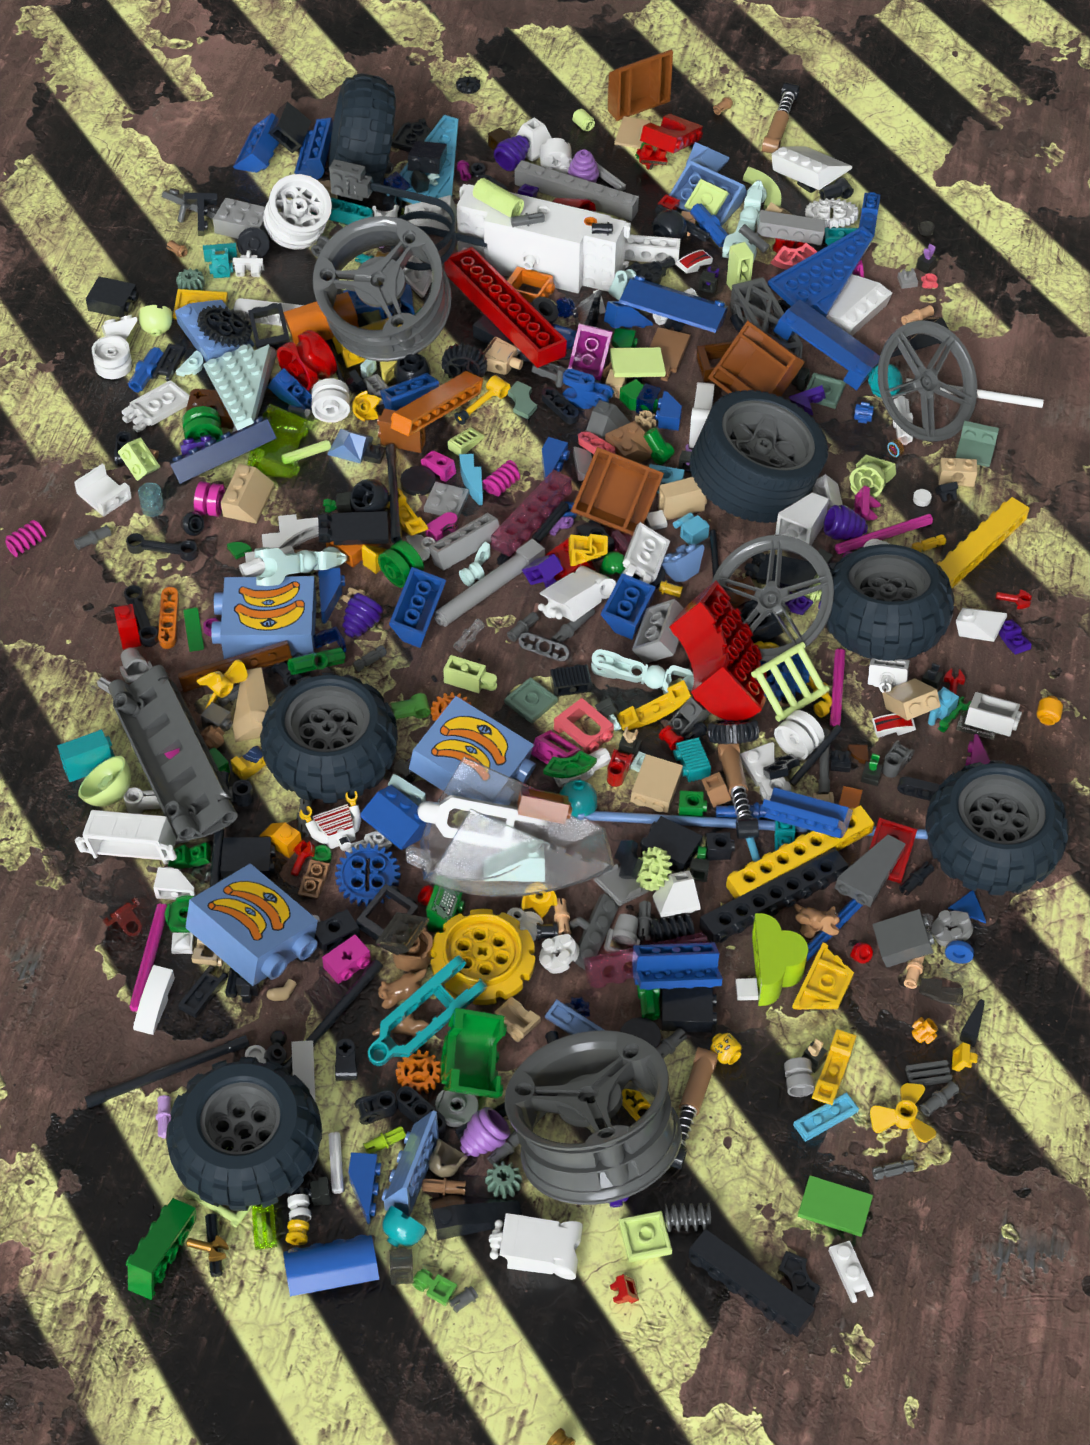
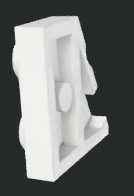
[740,742,774,787]

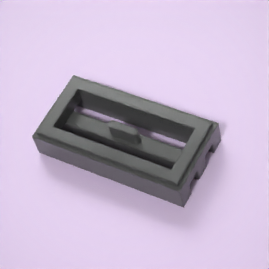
[905,1060,953,1086]

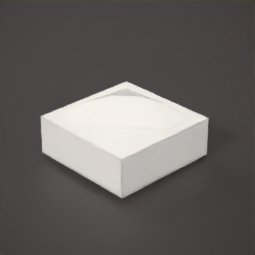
[171,932,194,954]

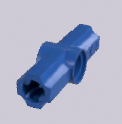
[690,203,728,247]
[128,347,164,393]

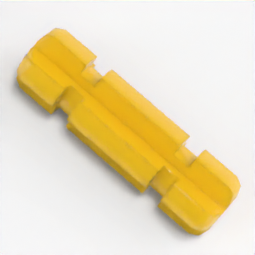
[911,534,946,552]

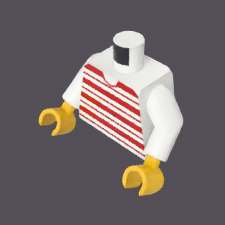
[299,791,361,851]

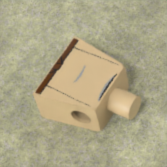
[483,337,523,375]

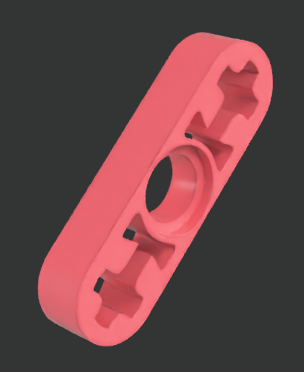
[578,432,615,454]

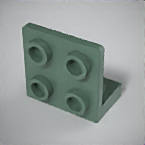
[955,421,999,467]

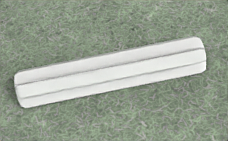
[329,1132,344,1194]

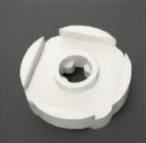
[539,934,579,974]

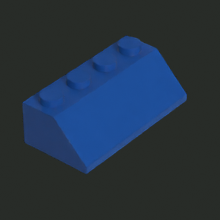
[233,113,279,173]
[389,567,446,648]

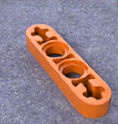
[158,587,179,649]

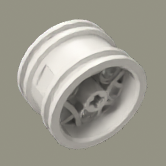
[263,174,332,250]

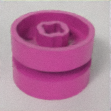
[194,481,225,517]

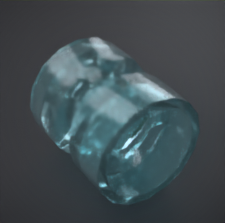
[138,483,164,517]

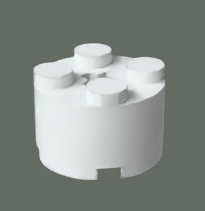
[540,138,572,174]

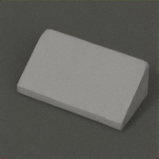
[573,447,592,481]

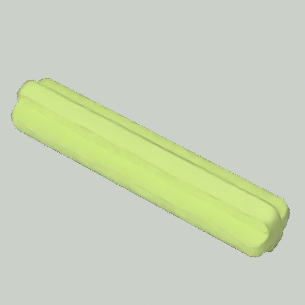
[281,440,331,464]

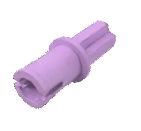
[156,1095,171,1139]

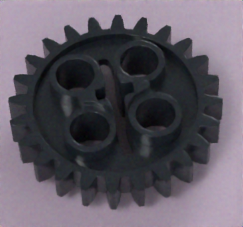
[197,305,252,347]

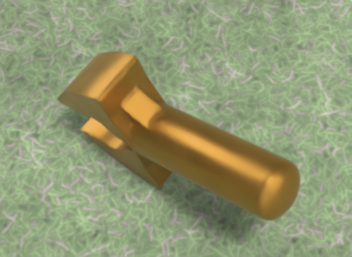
[186,1235,229,1262]

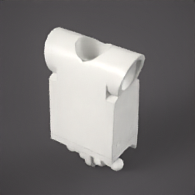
[538,566,616,622]
[489,1213,583,1280]

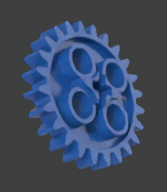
[760,648,810,701]
[335,843,401,907]

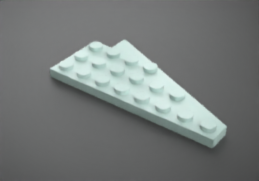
[203,344,271,431]

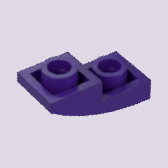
[781,588,813,615]
[999,619,1031,655]

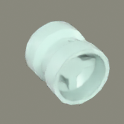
[459,562,485,586]

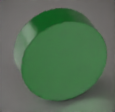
[312,845,332,863]

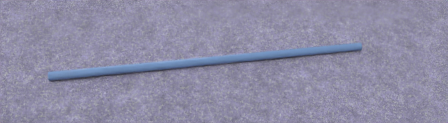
[570,811,928,839]

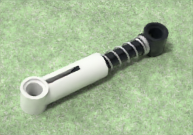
[123,780,254,814]

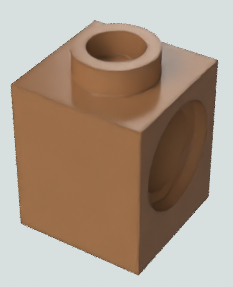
[702,772,731,808]

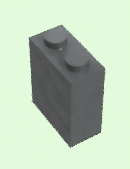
[873,909,935,968]

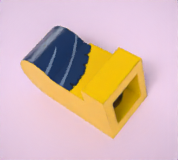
[230,746,266,780]

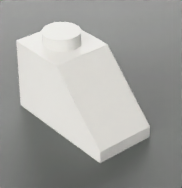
[153,867,196,900]

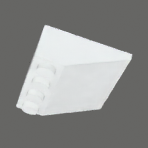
[772,146,852,190]
[814,274,892,336]

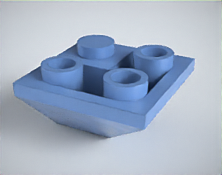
[661,544,704,582]

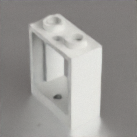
[965,692,1022,736]

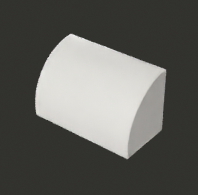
[813,474,843,511]

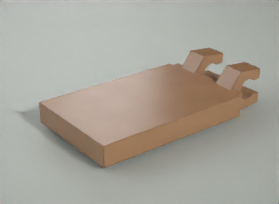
[649,327,690,381]

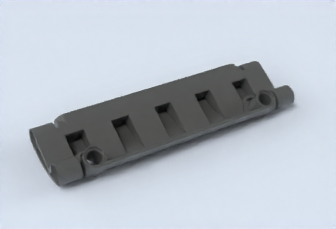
[108,665,237,840]

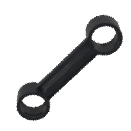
[126,533,198,561]
[124,585,159,647]

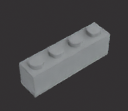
[757,210,825,245]
[428,513,503,570]

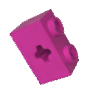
[322,935,371,984]

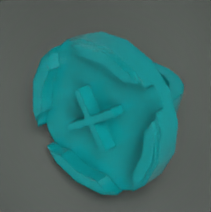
[868,364,903,398]

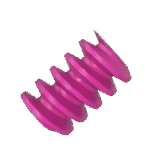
[482,460,520,497]
[5,520,46,557]

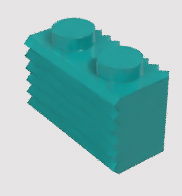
[673,737,711,782]

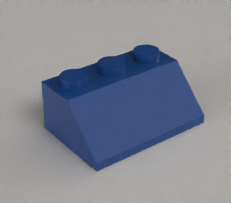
[380,373,439,411]
[601,573,656,640]
[360,785,432,850]

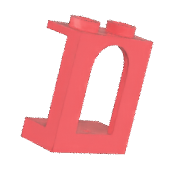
[554,698,614,754]

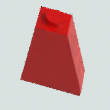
[114,604,141,650]

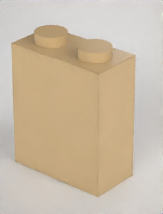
[658,477,707,520]
[882,678,941,720]
[630,754,683,813]

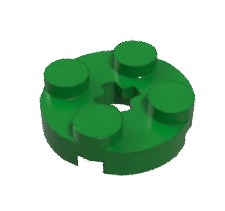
[165,895,194,933]

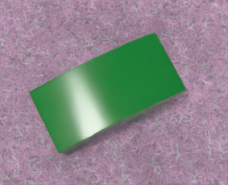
[168,842,211,869]

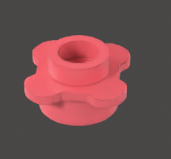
[921,273,938,289]

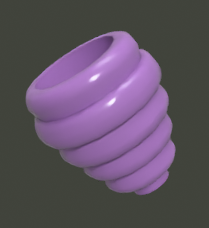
[567,149,599,183]
[460,1107,510,1157]

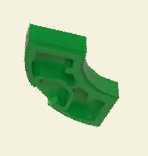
[543,751,597,778]

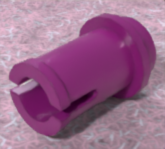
[457,160,471,181]

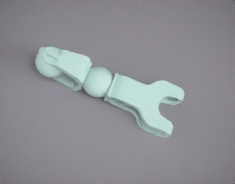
[722,180,767,263]
[255,546,347,586]
[591,649,694,697]

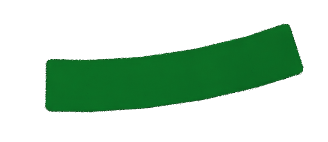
[183,608,204,652]

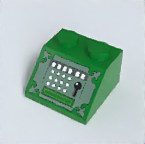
[426,876,465,933]

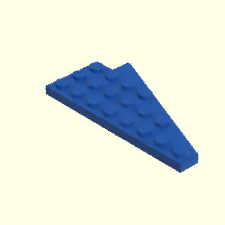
[767,226,874,317]

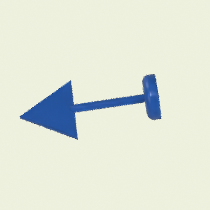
[945,890,986,964]

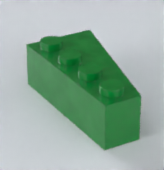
[126,1198,196,1300]

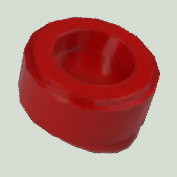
[418,885,434,906]
[850,942,873,964]

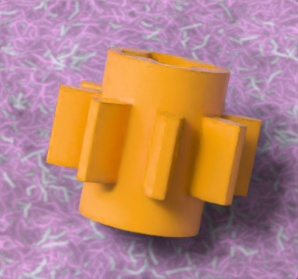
[912,1017,938,1044]

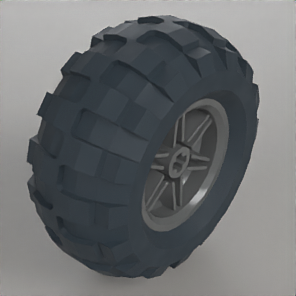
[329,73,396,184]

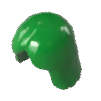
[599,551,625,575]

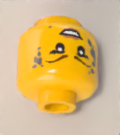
[710,1033,742,1065]

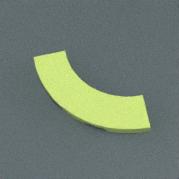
[743,167,781,209]

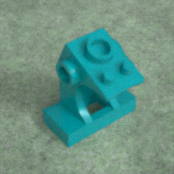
[203,243,238,278]

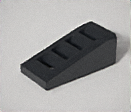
[959,999,985,1047]

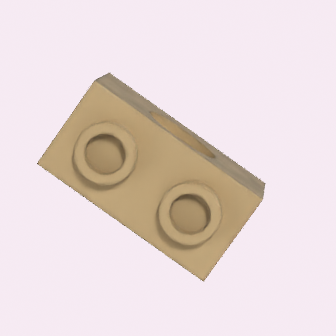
[938,458,977,487]

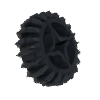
[441,342,488,378]
[707,719,760,744]

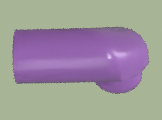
[549,516,574,536]

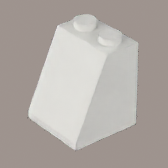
[775,492,829,545]

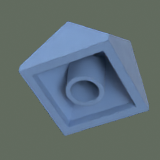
[686,142,730,173]
[328,429,373,464]

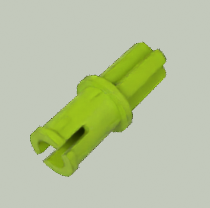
[363,1126,406,1154]

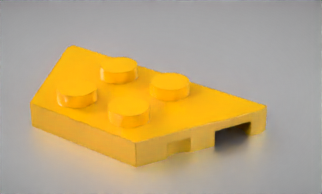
[792,942,854,1010]

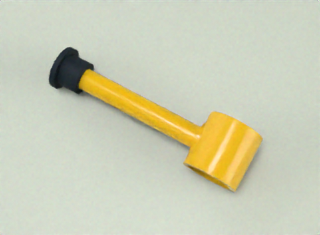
[454,375,510,425]

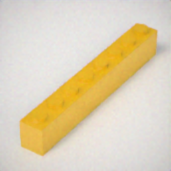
[937,497,1029,589]

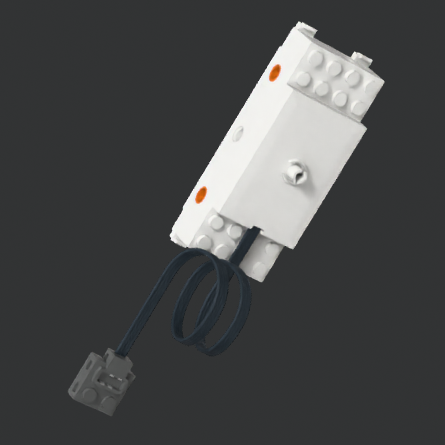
[329,159,631,293]

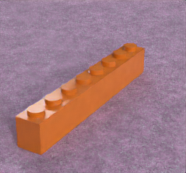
[391,371,483,436]

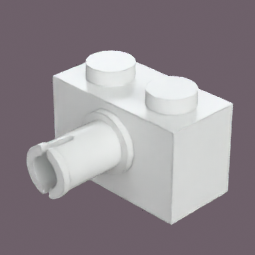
[868,658,910,693]

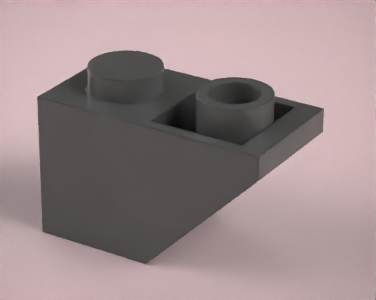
[667,697,711,737]

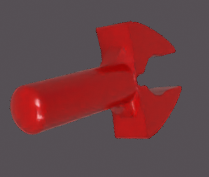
[996,589,1032,609]
[943,669,965,695]
[291,840,315,876]

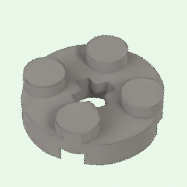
[931,910,973,947]
[435,1090,478,1127]

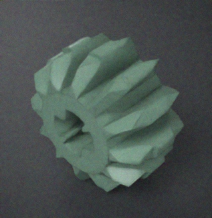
[176,268,205,291]
[485,1161,522,1199]

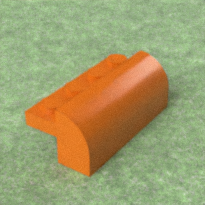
[283,292,359,345]

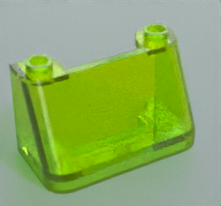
[247,404,309,478]

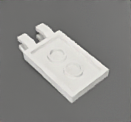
[122,380,189,433]
[622,522,670,584]

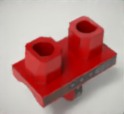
[636,144,668,170]

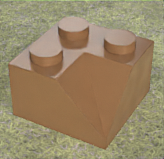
[605,421,652,463]

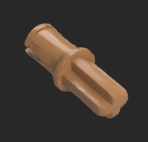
[422,1178,466,1196]

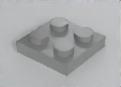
[424,482,469,518]

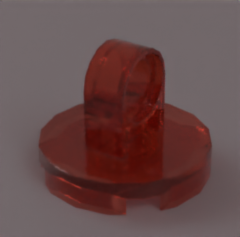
[102,897,142,936]

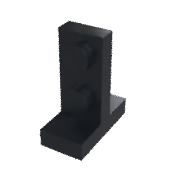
[184,193,217,236]

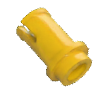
[659,580,683,598]

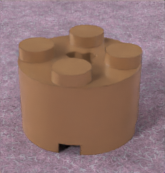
[391,924,433,972]

